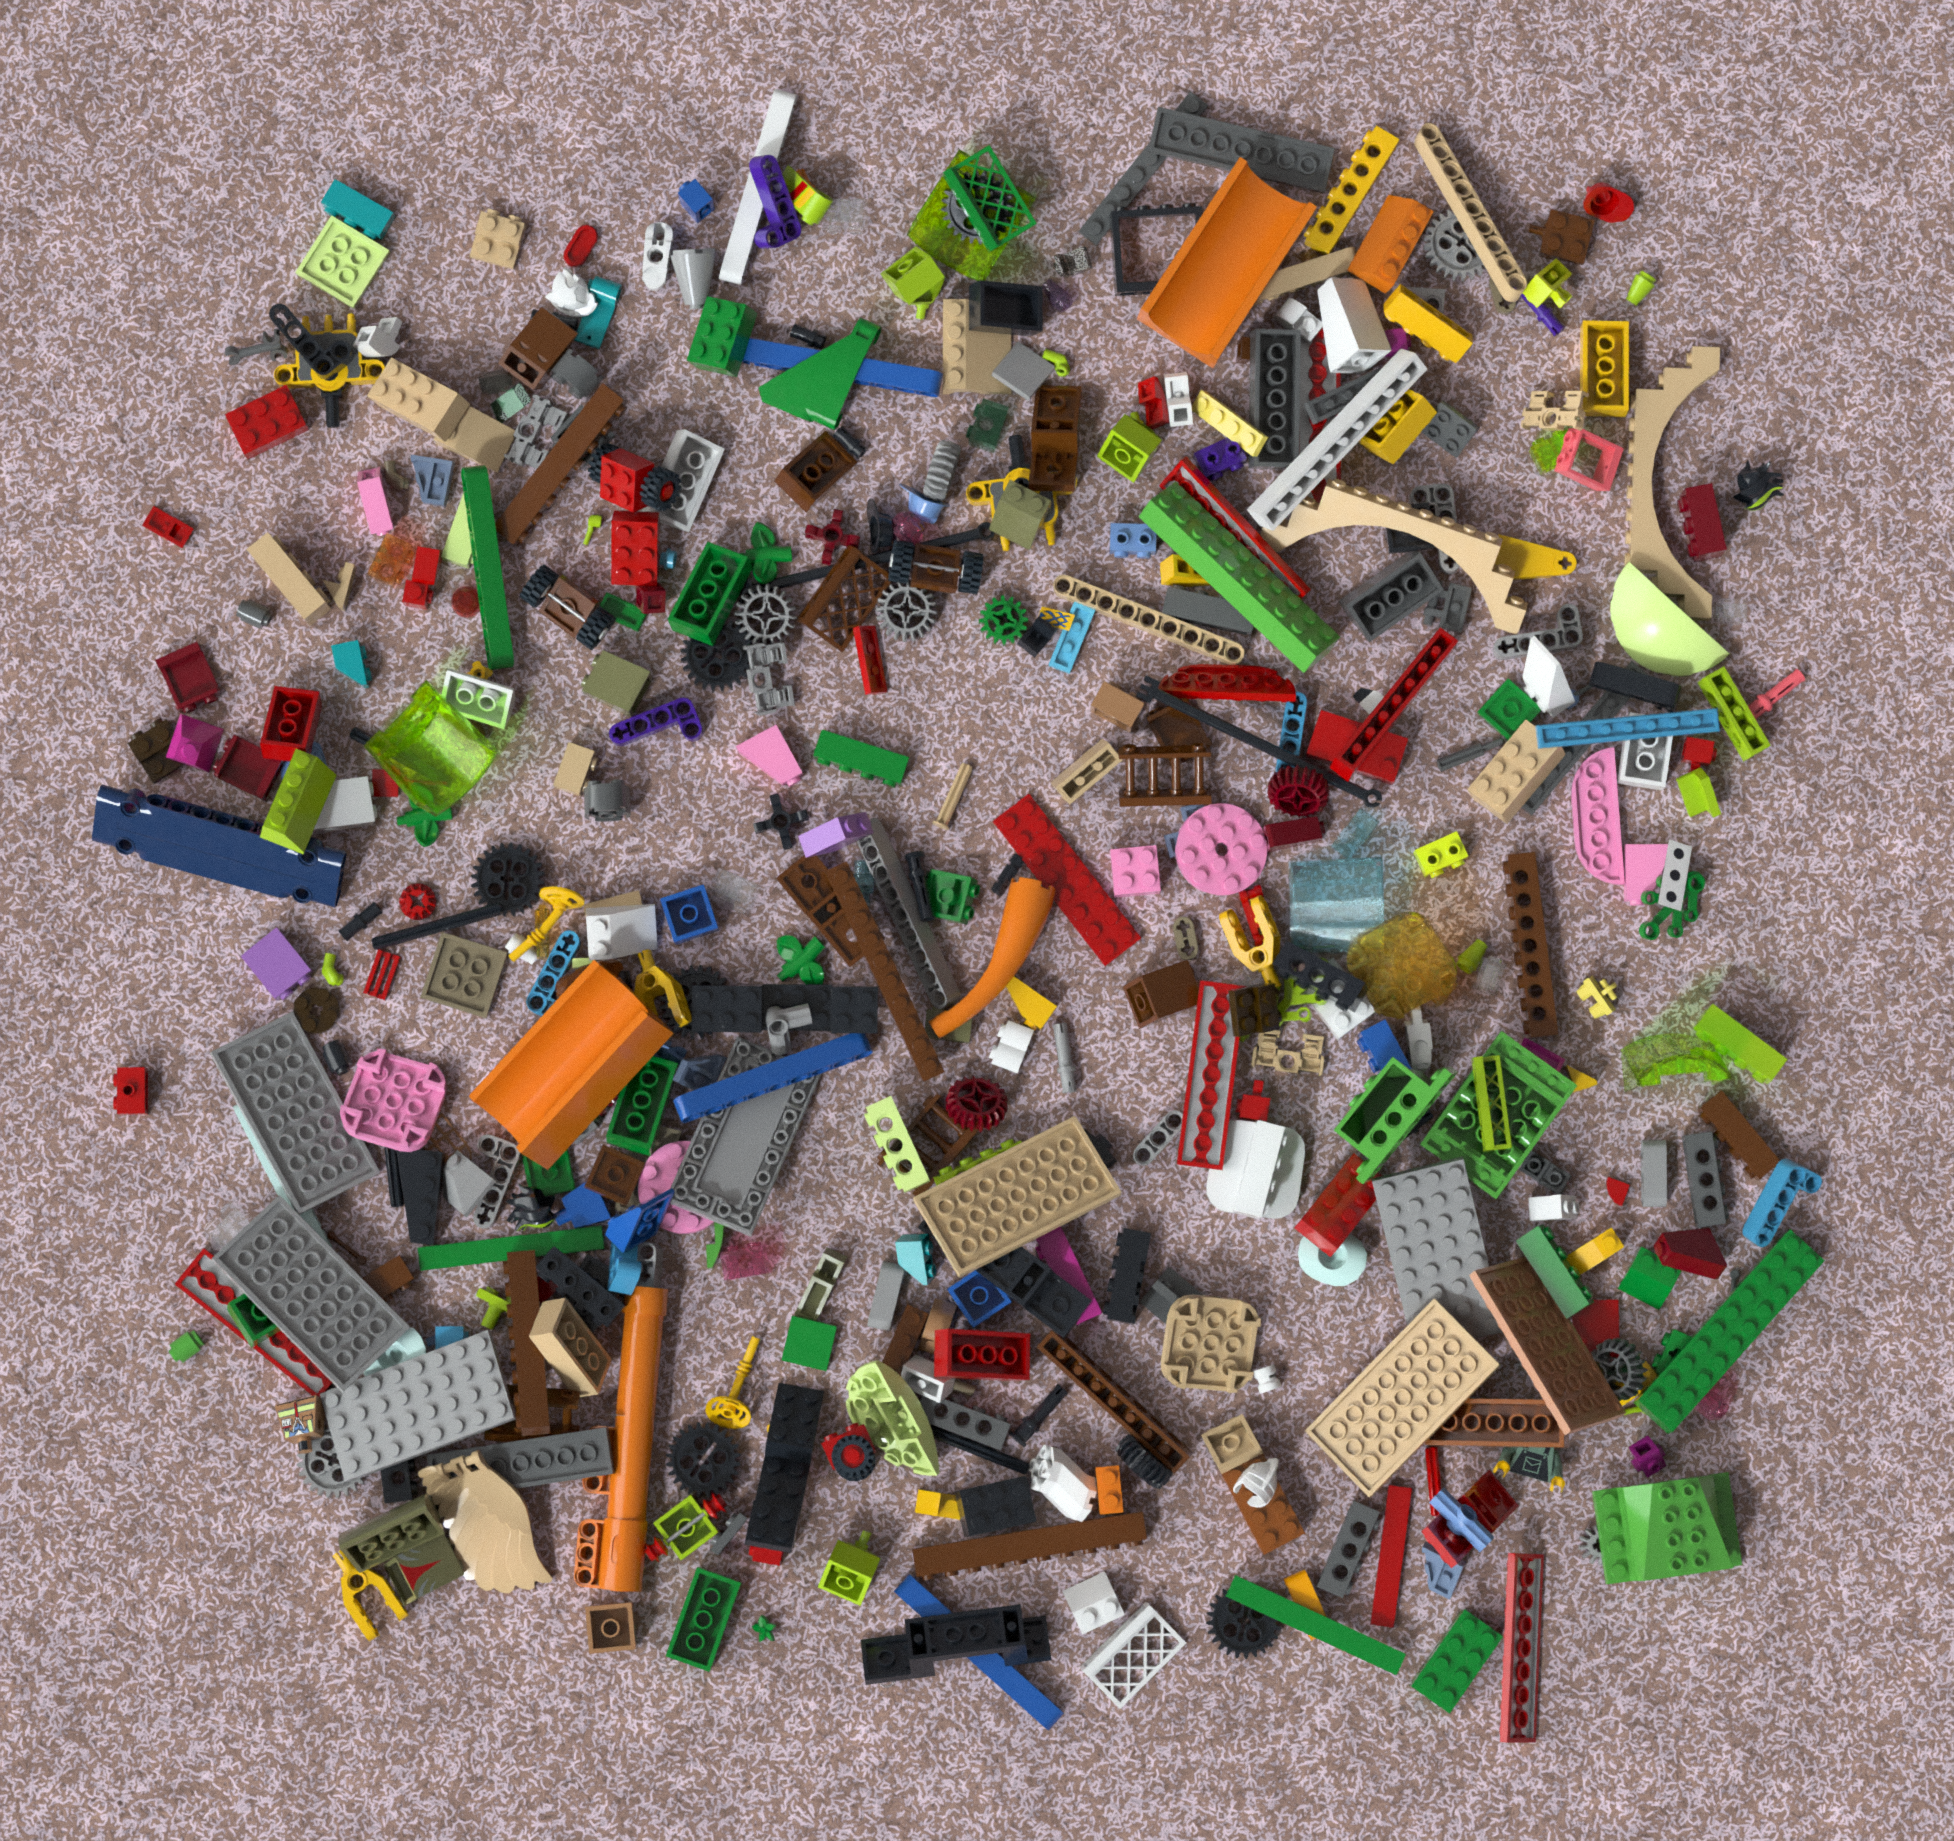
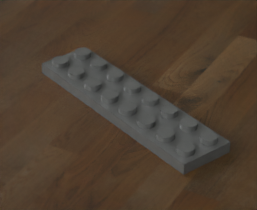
[1148,107,1335,194]
[427,1427,615,1488]

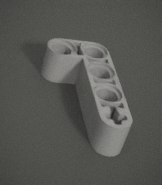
[1409,484,1459,575]
[1492,604,1583,660]
[473,1134,521,1229]

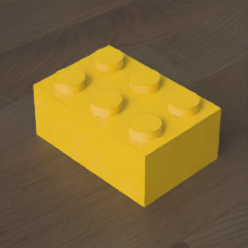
[1359,389,1437,464]

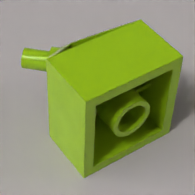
[880,246,945,320]
[1097,412,1162,483]
[818,1530,881,1606]

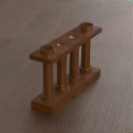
[1118,742,1212,807]
[877,1093,979,1197]
[484,1384,580,1442]

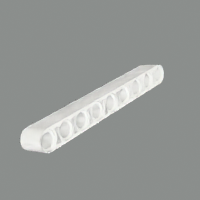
[719,89,797,285]

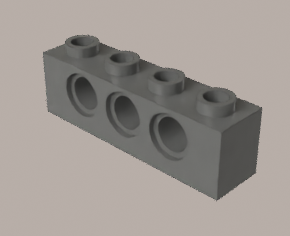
[1681,1131,1729,1228]
[919,1395,1011,1450]
[1316,1500,1381,1598]

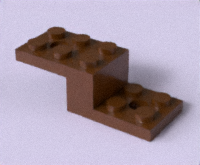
[1029,385,1082,492]
[776,854,885,967]

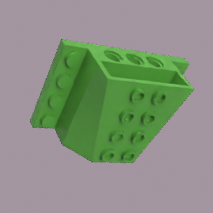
[1420,1031,1577,1199]
[1334,1057,1458,1184]
[1592,1472,1742,1584]

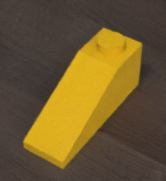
[1160,554,1211,587]
[1006,977,1057,1031]
[1566,1227,1624,1275]

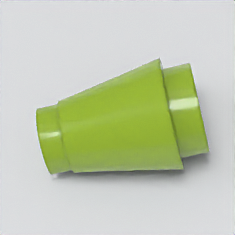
[1626,271,1656,306]
[1456,939,1488,974]

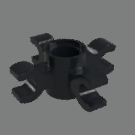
[753,793,809,850]

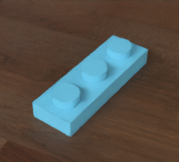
[1048,602,1095,674]

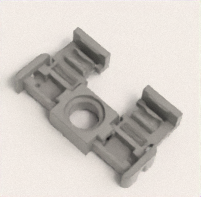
[504,395,569,469]
[743,642,795,716]

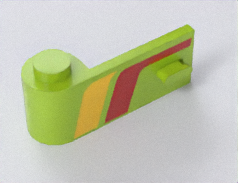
[782,165,833,226]

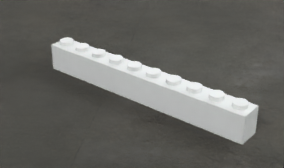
[1247,349,1427,531]

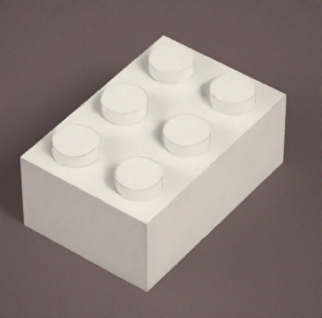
[1617,712,1673,791]

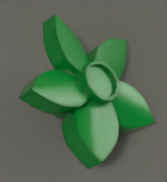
[751,1615,776,1642]

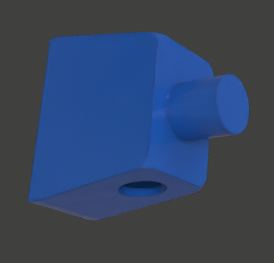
[554,1182,612,1229]

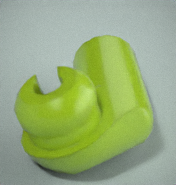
[1042,348,1070,377]
[322,953,344,986]

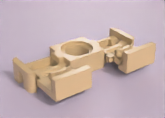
[1521,391,1589,431]
[1251,1030,1324,1077]

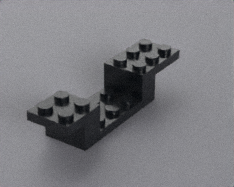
[692,984,878,1033]
[918,1220,1093,1339]
[745,1383,824,1553]
[860,1604,1052,1685]

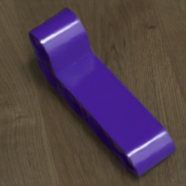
[749,155,802,249]
[609,697,703,747]

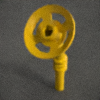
[508,886,585,962]
[705,1336,761,1429]

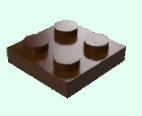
[584,1144,645,1206]

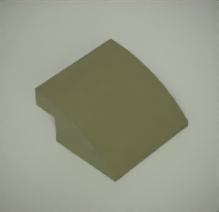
[338,1494,445,1573]

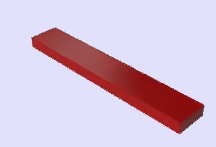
[1370,1485,1412,1628]

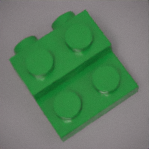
[927,869,980,925]

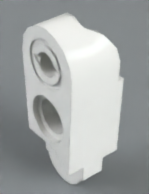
[642,222,674,291]
[1404,1004,1433,1073]

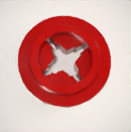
[399,883,436,920]

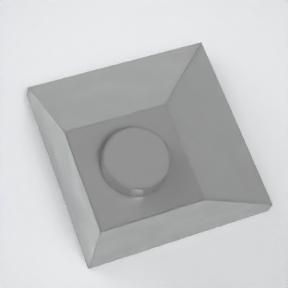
[443,1150,496,1217]

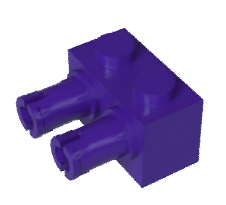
[1193,437,1247,482]

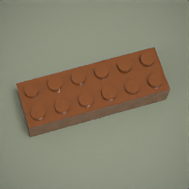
[1425,1398,1569,1448]

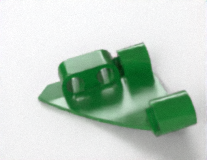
[758,318,882,430]

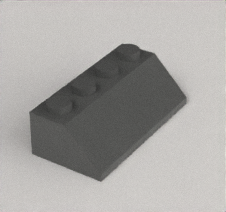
[1339,551,1444,642]

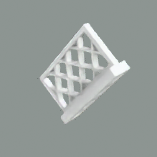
[1080,1602,1186,1709]

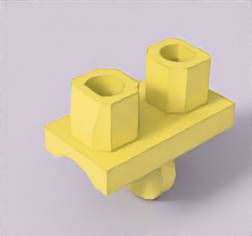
[1576,975,1617,1019]

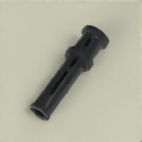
[904,851,935,922]
[1009,1384,1068,1448]

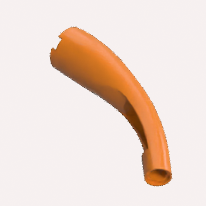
[928,877,1056,1039]

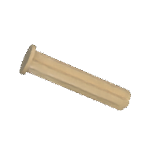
[932,763,972,831]

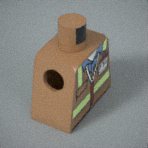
[275,1395,325,1454]

